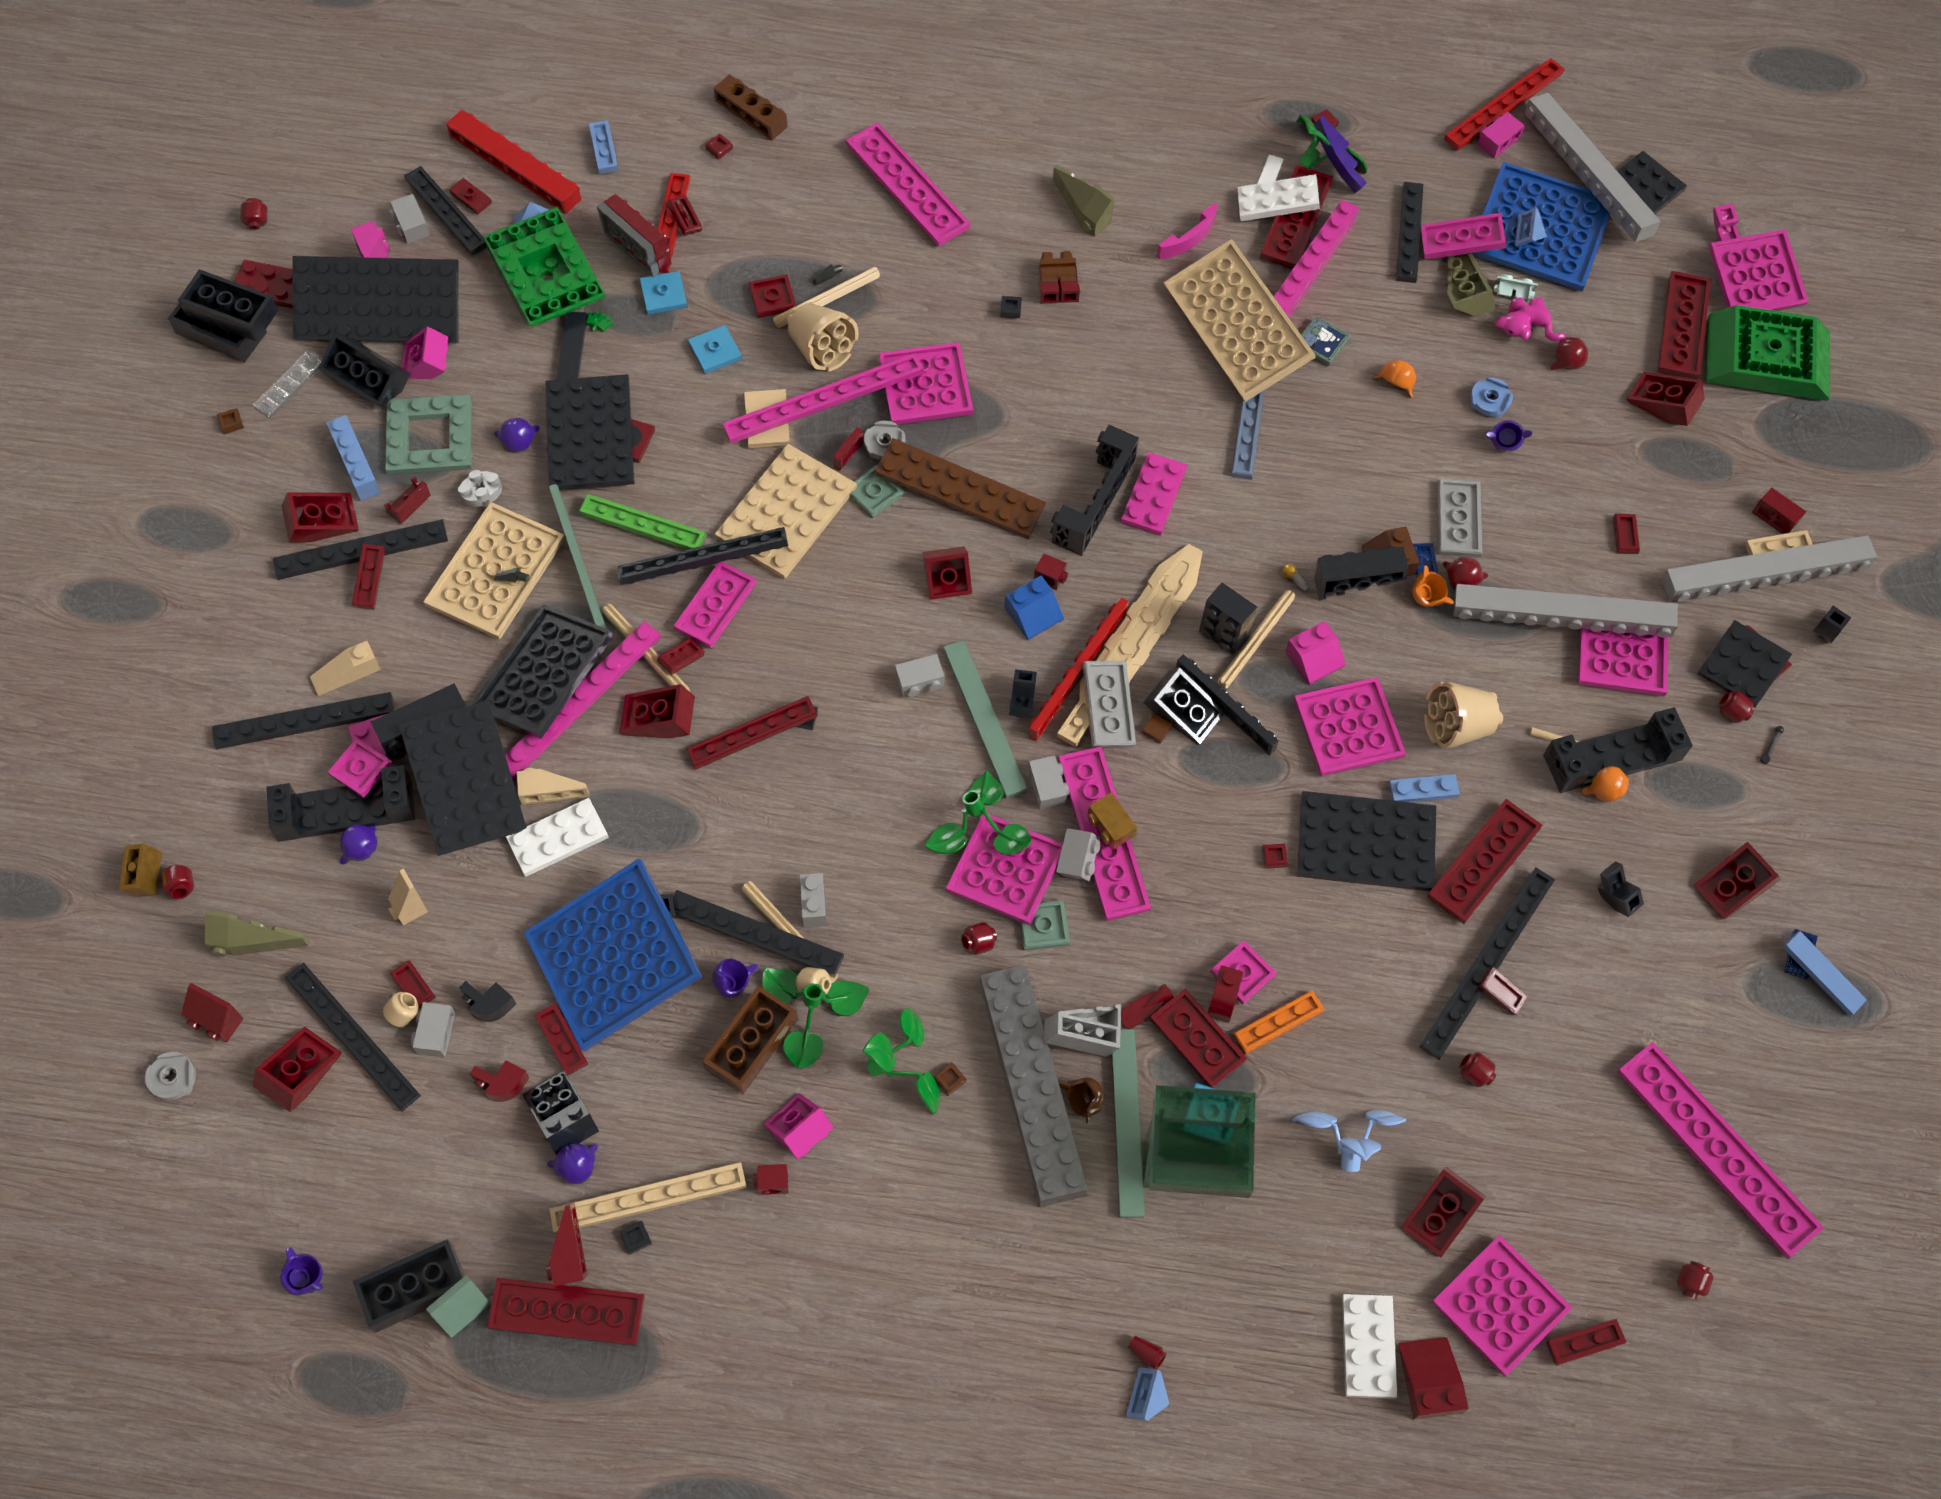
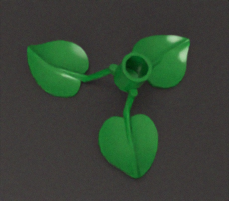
[1296,114,1368,174]
[925,771,1031,855]
[763,968,869,1069]
[862,1008,940,1115]

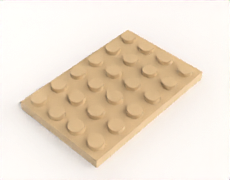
[715,444,857,579]
[423,502,566,640]

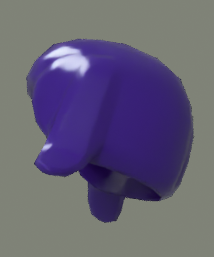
[494,418,540,452]
[1486,420,1533,452]
[340,824,377,864]
[712,958,759,998]
[547,1143,598,1184]
[280,1247,323,1296]

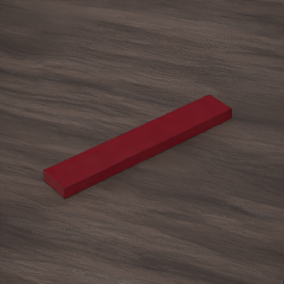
[686,696,818,770]

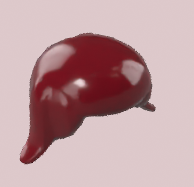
[1550,337,1588,370]
[1443,557,1488,589]

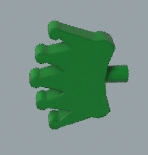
[586,311,614,332]

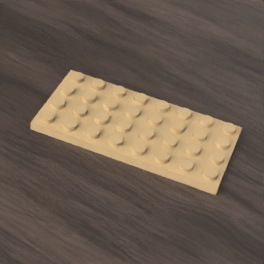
[1164,239,1316,402]

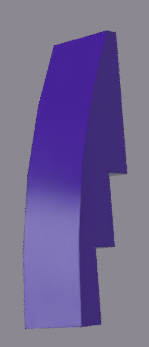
[1314,115,1367,193]

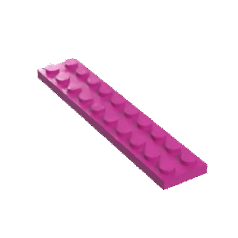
[1617,1042,1824,1259]

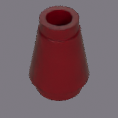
[1128,1336,1167,1370]

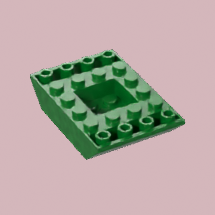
[483,207,606,327]
[1705,305,1830,401]

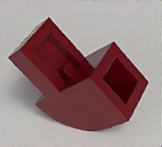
[1207,965,1243,1023]
[470,1060,530,1102]

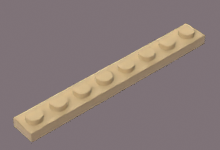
[549,1162,747,1234]

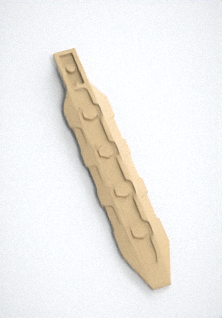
[1057,544,1203,747]

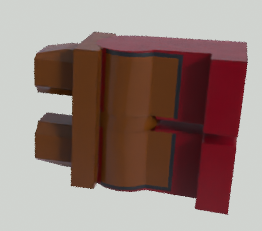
[1039,251,1080,304]

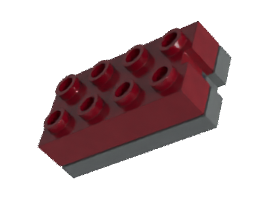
[597,193,672,277]

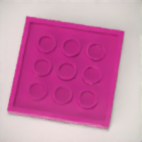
[1708,229,1808,311]
[879,342,973,425]
[1578,628,1668,697]
[1293,677,1406,777]
[946,814,1063,926]
[1431,1235,1572,1377]

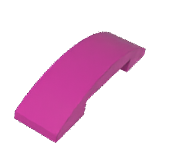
[1157,203,1218,260]
[1713,203,1740,242]

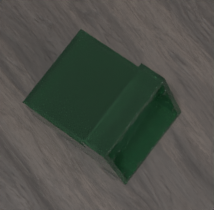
[1143,1085,1256,1198]

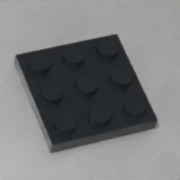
[1617,151,1687,214]
[1698,620,1792,708]

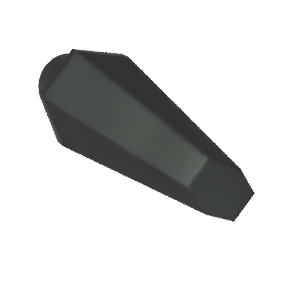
[813,264,842,286]
[494,567,529,583]

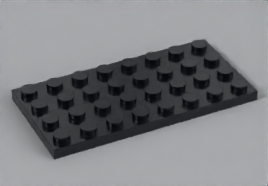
[292,256,459,343]

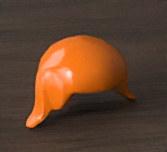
[1373,360,1416,398]
[1412,566,1454,607]
[1582,766,1629,802]

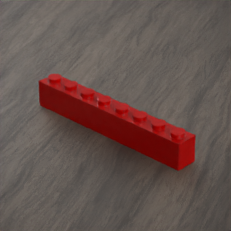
[446,110,581,214]

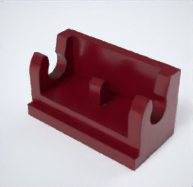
[384,476,431,524]
[1752,487,1807,534]

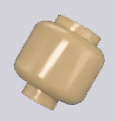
[796,967,831,994]
[383,992,419,1027]

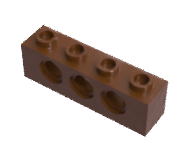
[714,74,788,141]

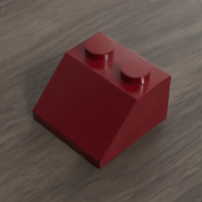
[923,546,972,600]
[181,983,244,1042]

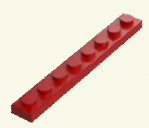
[1444,58,1565,151]
[1028,597,1129,741]

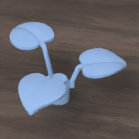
[1292,1110,1406,1172]

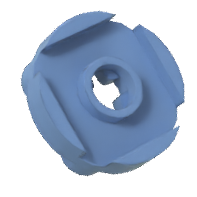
[1470,378,1513,418]

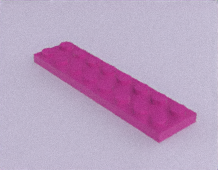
[846,122,970,247]
[1058,746,1151,921]

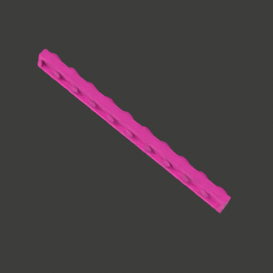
[723,353,923,444]
[505,621,661,781]

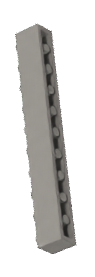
[1524,93,1661,242]
[1661,535,1877,602]
[1453,584,1678,638]

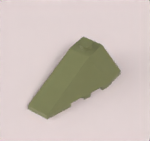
[205,910,309,957]

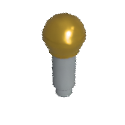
[1282,564,1309,591]

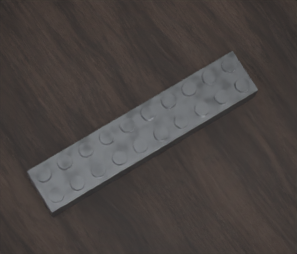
[980,965,1088,1208]

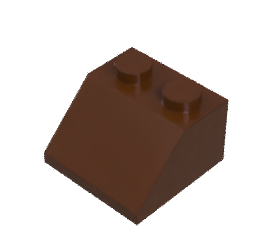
[1361,526,1420,576]

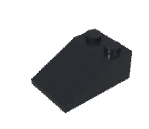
[1143,668,1225,745]

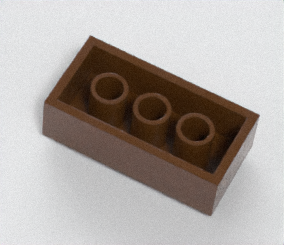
[702,985,798,1095]

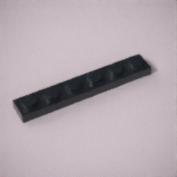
[404,166,487,256]
[1396,181,1424,283]
[1175,654,1279,756]

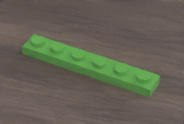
[579,494,706,550]

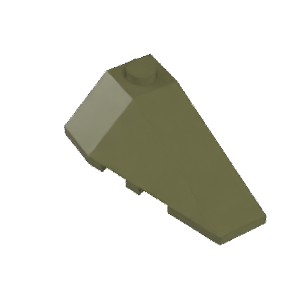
[1053,165,1114,237]
[1447,253,1495,316]

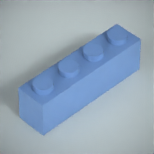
[326,415,381,501]

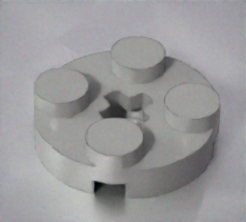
[864,421,906,460]
[458,470,502,507]
[145,1052,196,1101]

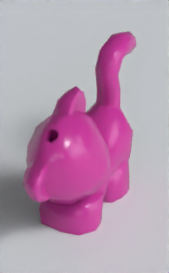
[1495,297,1565,341]

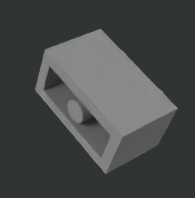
[390,194,430,243]
[895,654,945,697]
[1028,756,1069,810]
[1056,828,1100,882]
[800,873,827,927]
[411,1002,456,1058]

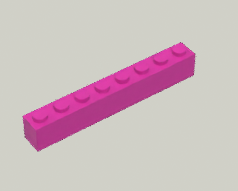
[1274,199,1359,318]

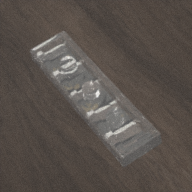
[253,349,322,419]

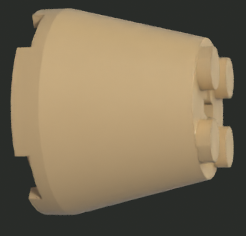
[787,302,859,372]
[1424,682,1503,749]

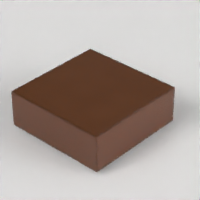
[217,408,244,434]
[1142,714,1173,744]
[933,1062,967,1096]

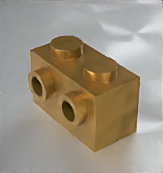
[1087,792,1137,849]
[119,844,162,897]

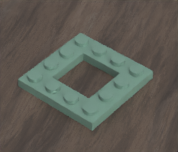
[386,395,472,475]

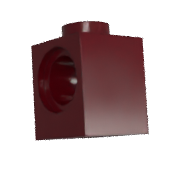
[1034,553,1068,590]
[753,1164,789,1195]

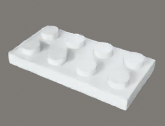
[1238,174,1320,221]
[506,798,609,877]
[1342,1294,1397,1399]

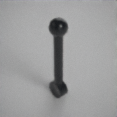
[1760,726,1784,764]

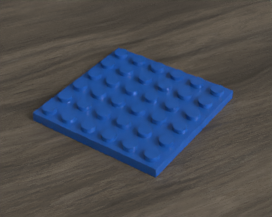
[1472,162,1610,292]
[524,858,703,1051]

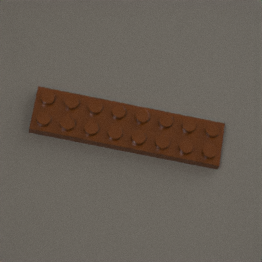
[875,438,1046,540]

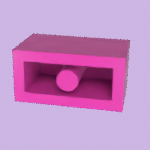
[1477,112,1525,158]

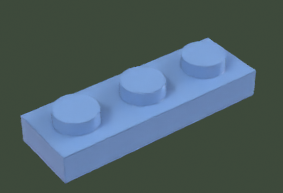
[589,120,619,174]
[1389,774,1460,802]

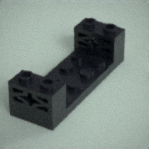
[1050,425,1139,556]
[1543,707,1693,793]
[266,765,415,842]

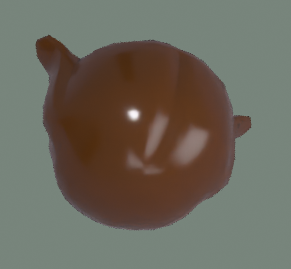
[1059,1077,1104,1123]

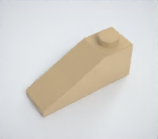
[310,641,381,696]
[517,768,589,805]
[388,868,428,925]

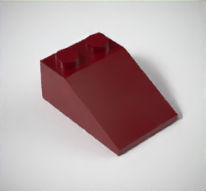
[1627,371,1705,426]
[281,492,359,543]
[619,684,695,738]
[1694,841,1781,920]
[253,1026,342,1112]
[1401,1166,1487,1257]
[546,1201,588,1286]
[1398,1337,1469,1420]

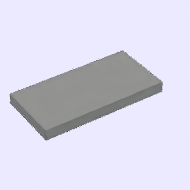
[1437,479,1482,558]
[1082,661,1136,748]

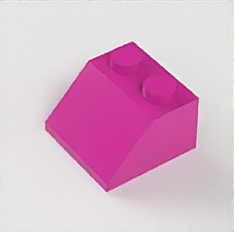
[351,220,390,258]
[401,326,448,379]
[1285,621,1346,685]
[763,1093,834,1159]

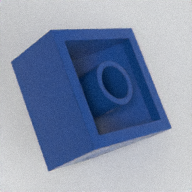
[1004,576,1064,640]

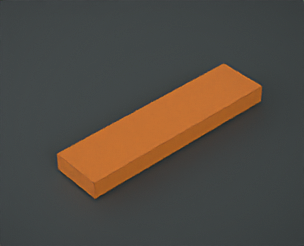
[1233,990,1325,1055]

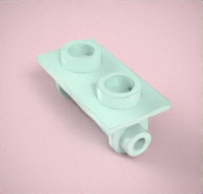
[1493,274,1538,301]

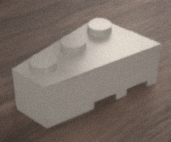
[1044,1004,1121,1057]

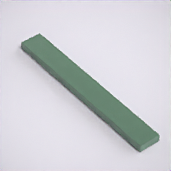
[549,484,606,628]
[944,640,1027,799]
[1112,1029,1145,1218]

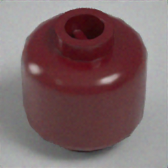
[240,198,268,230]
[1719,691,1754,723]
[161,865,194,899]
[961,922,997,955]
[1459,1052,1496,1087]
[1677,1261,1714,1300]

